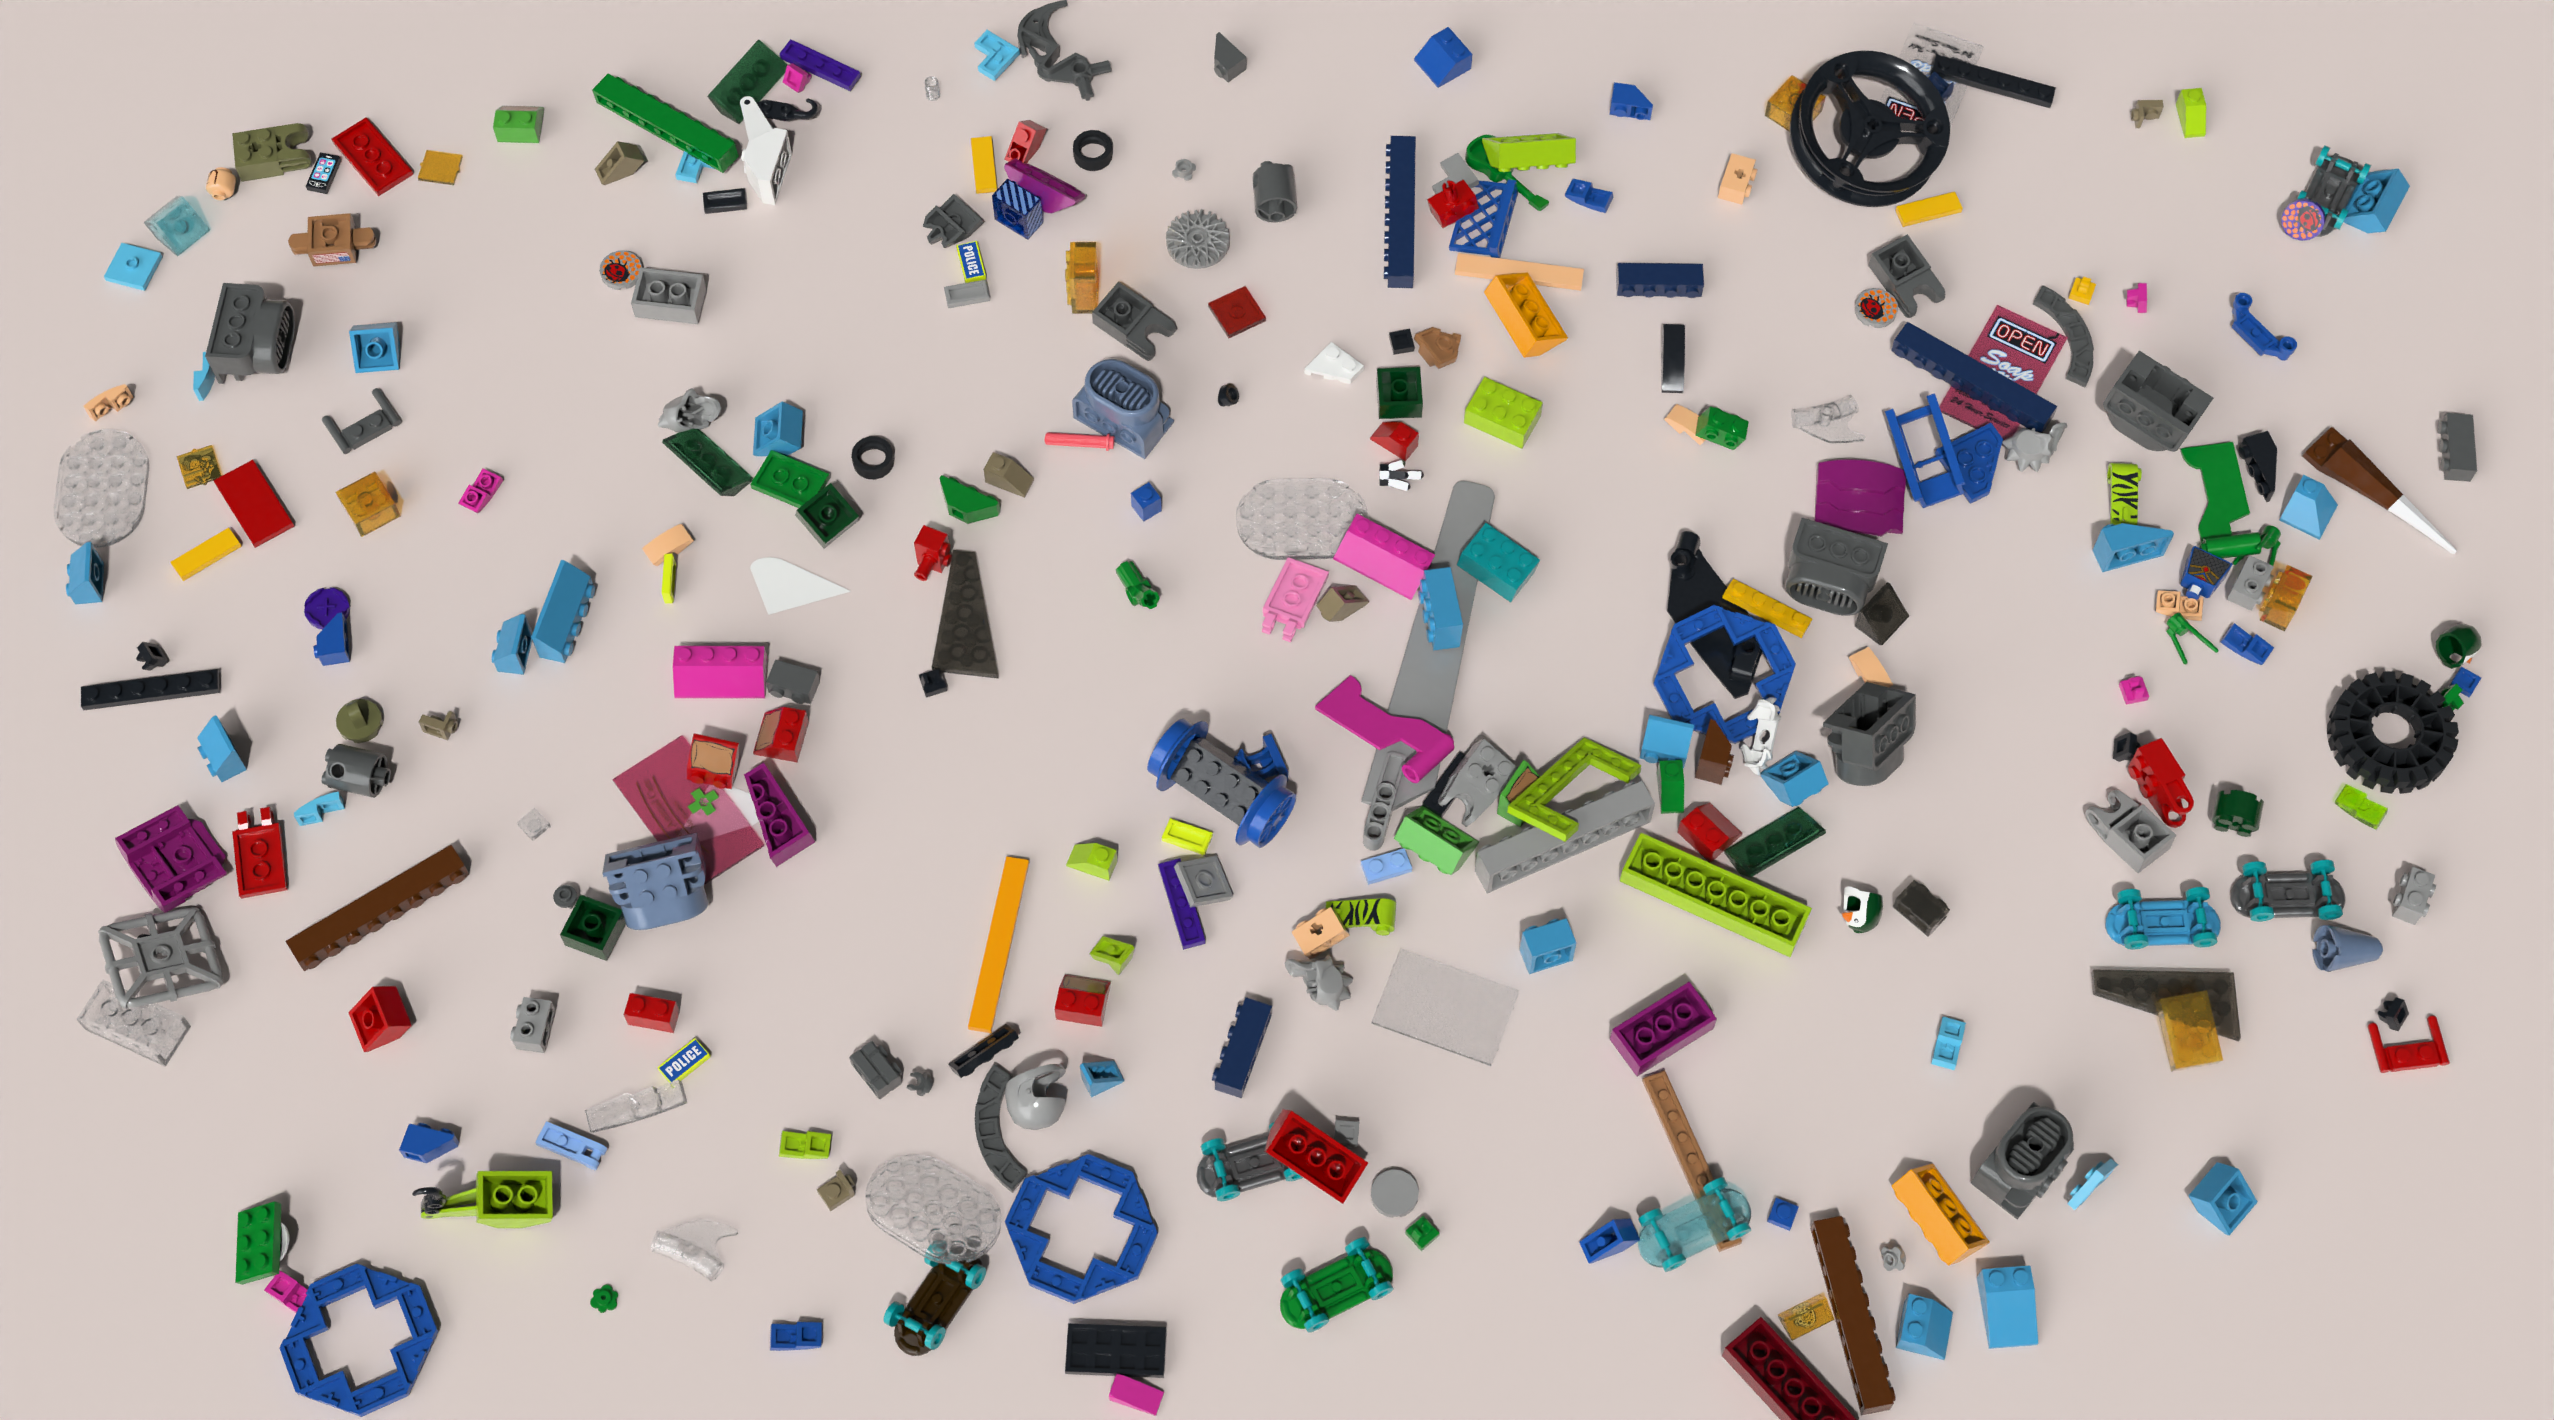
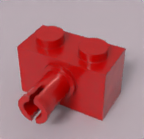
[1427,179,1479,228]
[914,525,952,581]

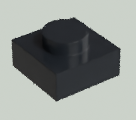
[1389,329,1415,355]

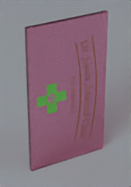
[612,735,764,885]

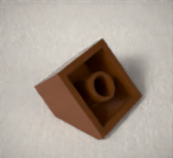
[1695,719,1734,785]

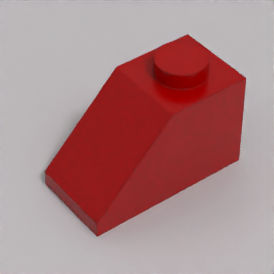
[1370,422,1419,461]

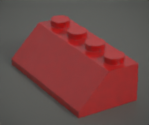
[1264,1109,1368,1204]

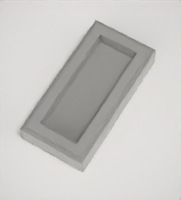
[944,280,990,308]

